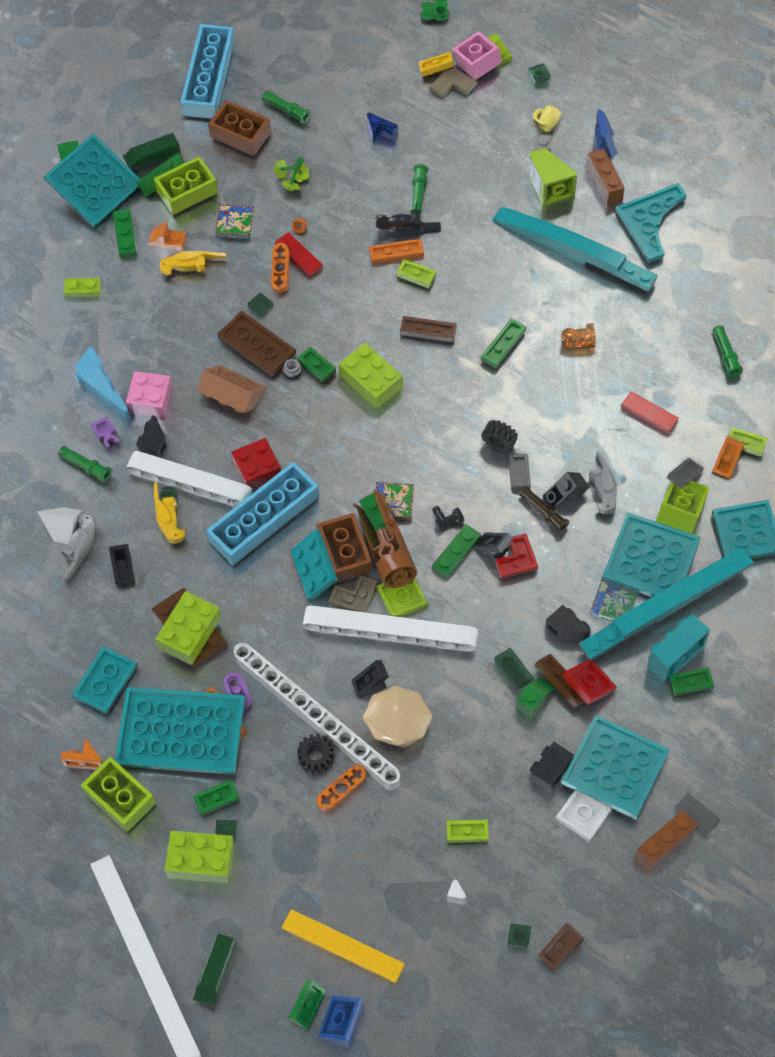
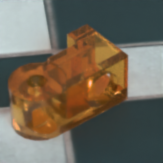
[561,323,596,349]

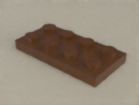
[217,311,296,377]
[151,587,228,669]

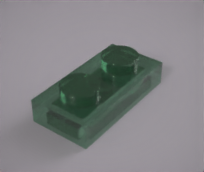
[494,647,534,691]

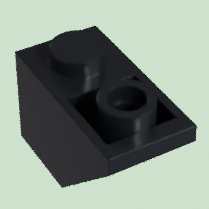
[136,415,167,458]
[543,472,590,509]
[545,604,591,641]

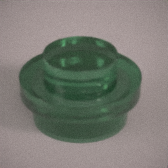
[159,486,178,498]

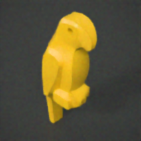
[160,251,226,275]
[154,482,186,544]

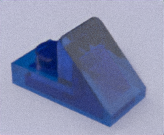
[366,112,398,143]

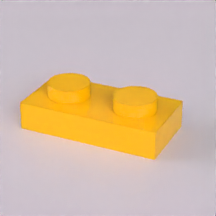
[419,51,454,77]

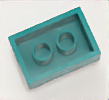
[647,614,710,683]

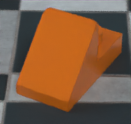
[148,222,187,250]
[712,436,745,479]
[61,739,103,769]

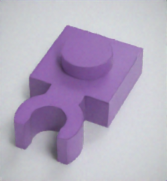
[91,416,119,450]

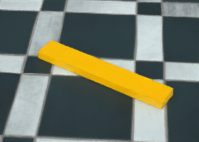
[281,909,405,984]

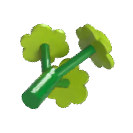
[273,157,310,191]

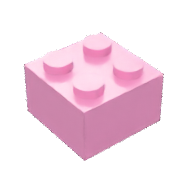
[452,31,502,80]
[126,371,173,419]

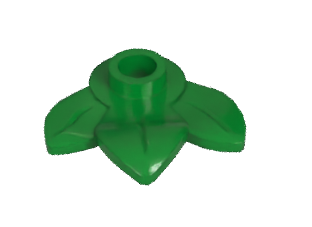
[420,0,449,21]

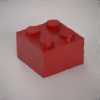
[231,437,281,490]

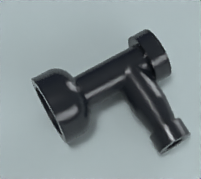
[432,506,465,531]

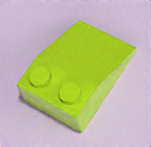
[655,481,710,534]

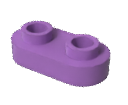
[223,672,252,710]

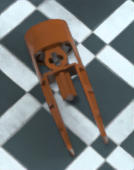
[353,489,417,588]

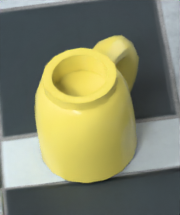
[533,106,562,132]

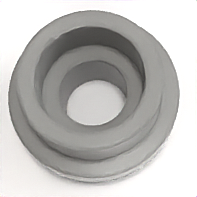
[283,359,301,377]

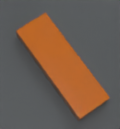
[369,239,424,264]

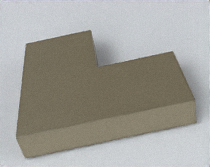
[430,67,477,98]
[328,575,379,613]

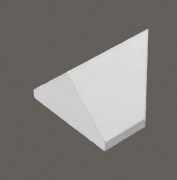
[37,507,83,545]

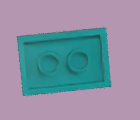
[290,530,338,600]
[72,646,138,714]

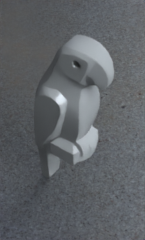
[589,450,617,514]
[61,514,96,581]

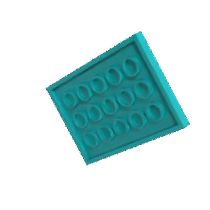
[115,687,246,775]

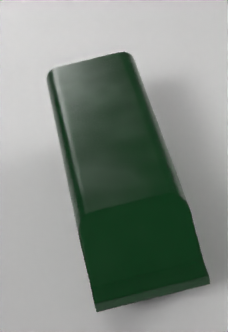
[123,132,181,169]
[193,933,237,1007]

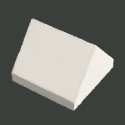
[447,879,466,905]

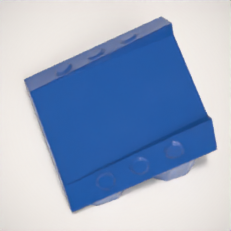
[595,109,618,158]

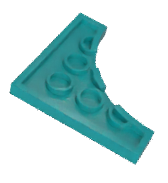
[616,182,687,263]

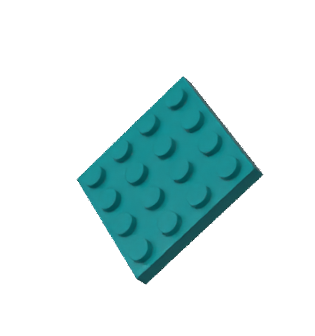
[43,133,140,228]
[602,512,701,597]
[561,715,670,819]

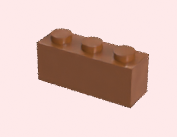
[586,148,625,205]
[635,810,697,871]

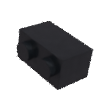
[529,741,574,793]

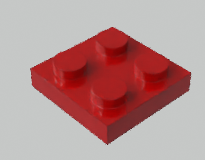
[562,659,617,705]

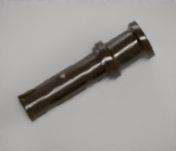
[519,486,570,534]

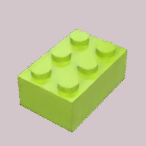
[154,156,218,215]
[338,342,403,409]
[155,591,222,665]
[81,757,156,832]
[164,831,235,884]

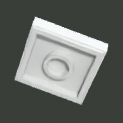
[555,790,613,842]

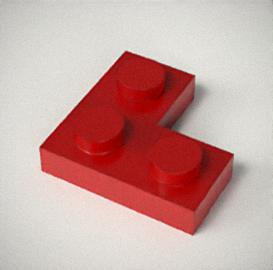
[495,533,538,579]

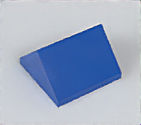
[318,996,364,1048]

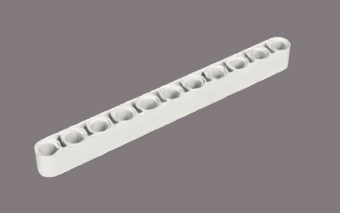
[233,643,400,791]
[90,855,201,1057]

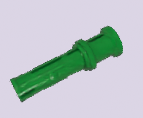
[262,91,310,124]
[410,164,429,215]
[713,325,743,377]
[58,446,112,483]

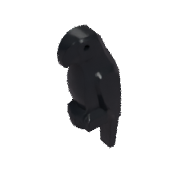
[375,212,441,235]

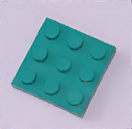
[712,500,775,559]

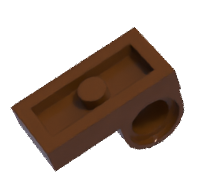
[538,923,584,970]

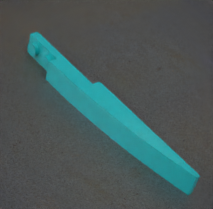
[493,206,658,292]
[579,548,754,661]

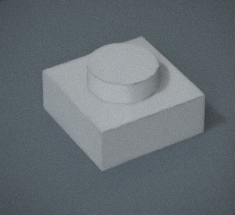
[534,135,552,152]

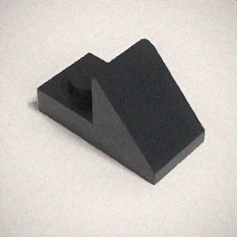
[474,532,512,560]
[109,543,135,585]
[351,660,389,697]

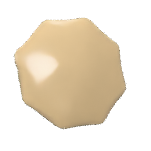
[362,685,432,748]

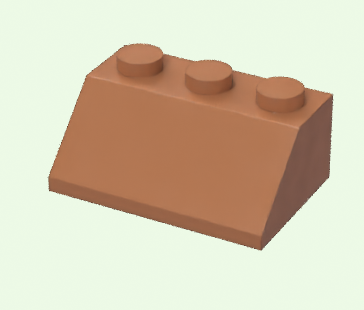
[197,365,266,413]

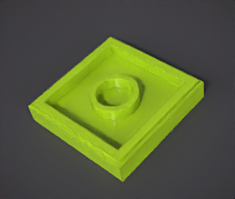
[376,578,428,617]

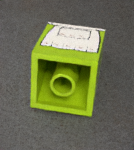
[527,148,577,206]

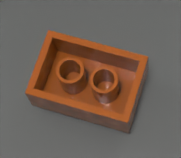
[208,100,271,156]
[317,513,372,583]

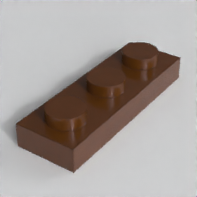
[400,316,457,343]
[535,653,585,708]

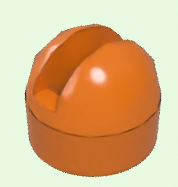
[292,218,307,233]

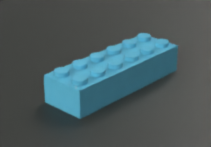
[180,24,235,119]
[206,461,320,566]

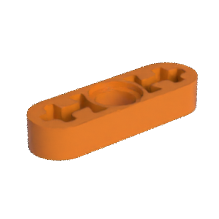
[271,243,290,293]
[317,765,366,812]

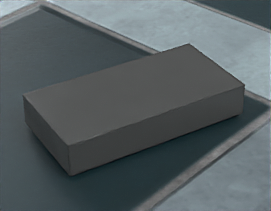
[509,454,531,491]
[667,458,704,489]
[674,793,720,836]

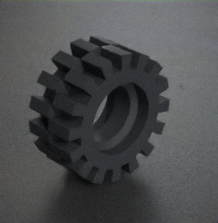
[481,420,518,453]
[297,734,334,774]

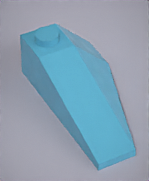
[74,346,130,421]

